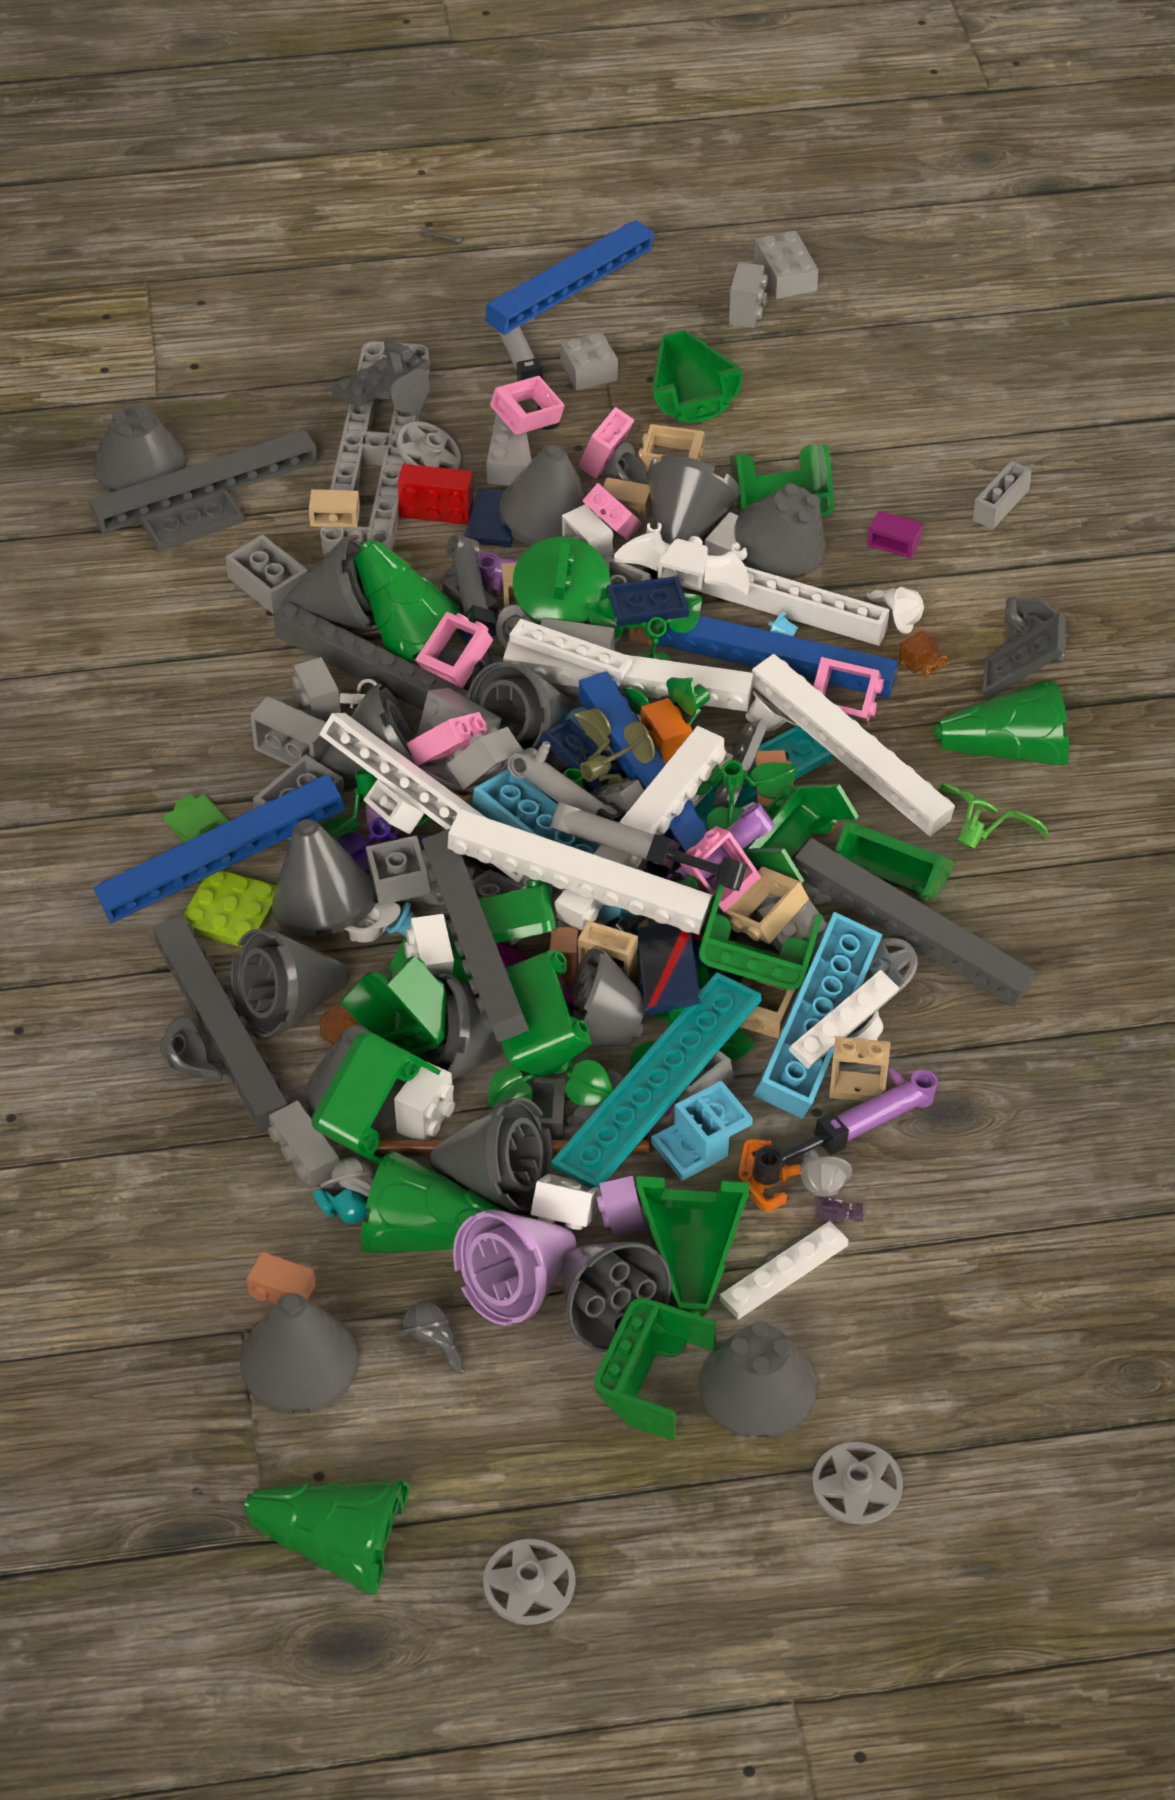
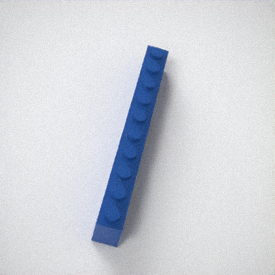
[485,219,654,335]
[657,615,898,698]
[579,672,707,853]
[93,774,345,924]

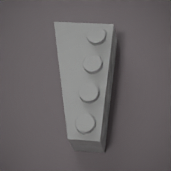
[486,403,532,485]

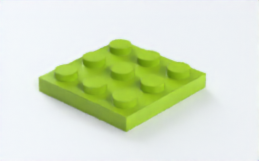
[182,870,277,947]

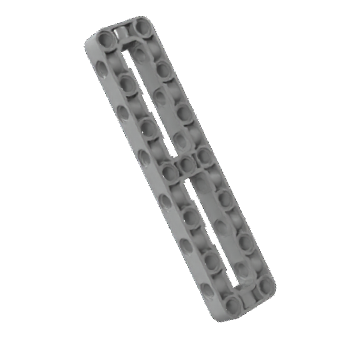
[320,341,430,556]

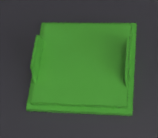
[162,794,230,843]

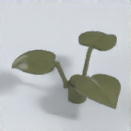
[575,708,655,785]

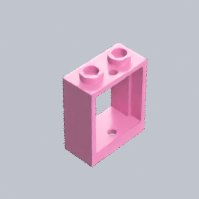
[490,376,565,435]
[577,407,634,480]
[582,483,644,541]
[415,612,493,688]
[813,657,884,723]
[406,712,488,766]
[680,826,761,912]

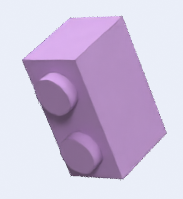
[597,1176,646,1237]

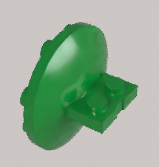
[513,536,610,624]

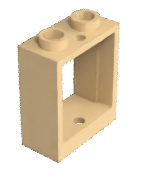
[638,424,705,472]
[724,866,809,944]
[578,921,638,984]
[739,977,799,1038]
[829,1036,891,1102]

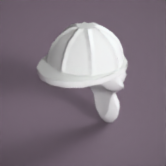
[866,587,924,634]

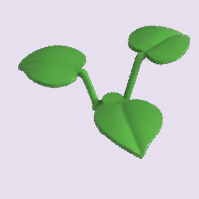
[938,782,1048,849]

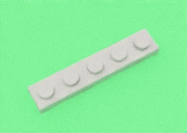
[509,619,632,680]
[789,970,900,1069]
[720,1221,848,1320]

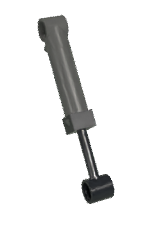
[446,534,496,680]

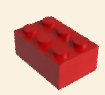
[397,464,473,525]

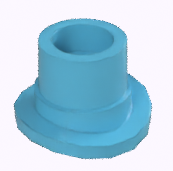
[768,611,798,637]
[385,902,417,938]

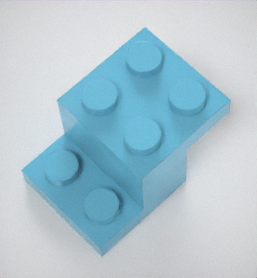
[651,1081,753,1181]

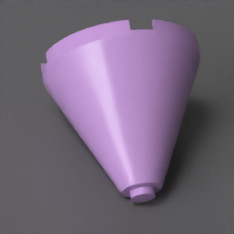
[453,1210,576,1326]

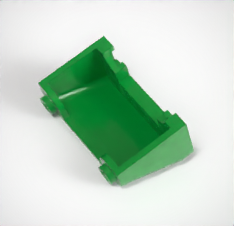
[501,950,592,1078]

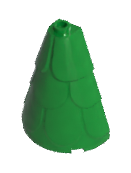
[651,330,742,423]
[354,539,464,663]
[933,679,1069,765]
[361,1151,508,1254]
[636,1176,749,1317]
[244,1479,410,1595]

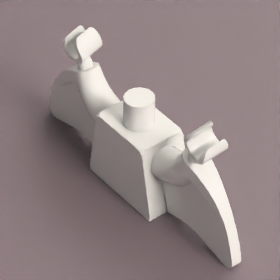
[614,523,749,595]

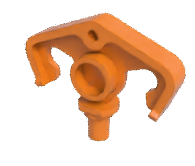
[738,1139,801,1212]

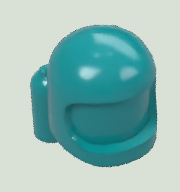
[312,1189,368,1225]

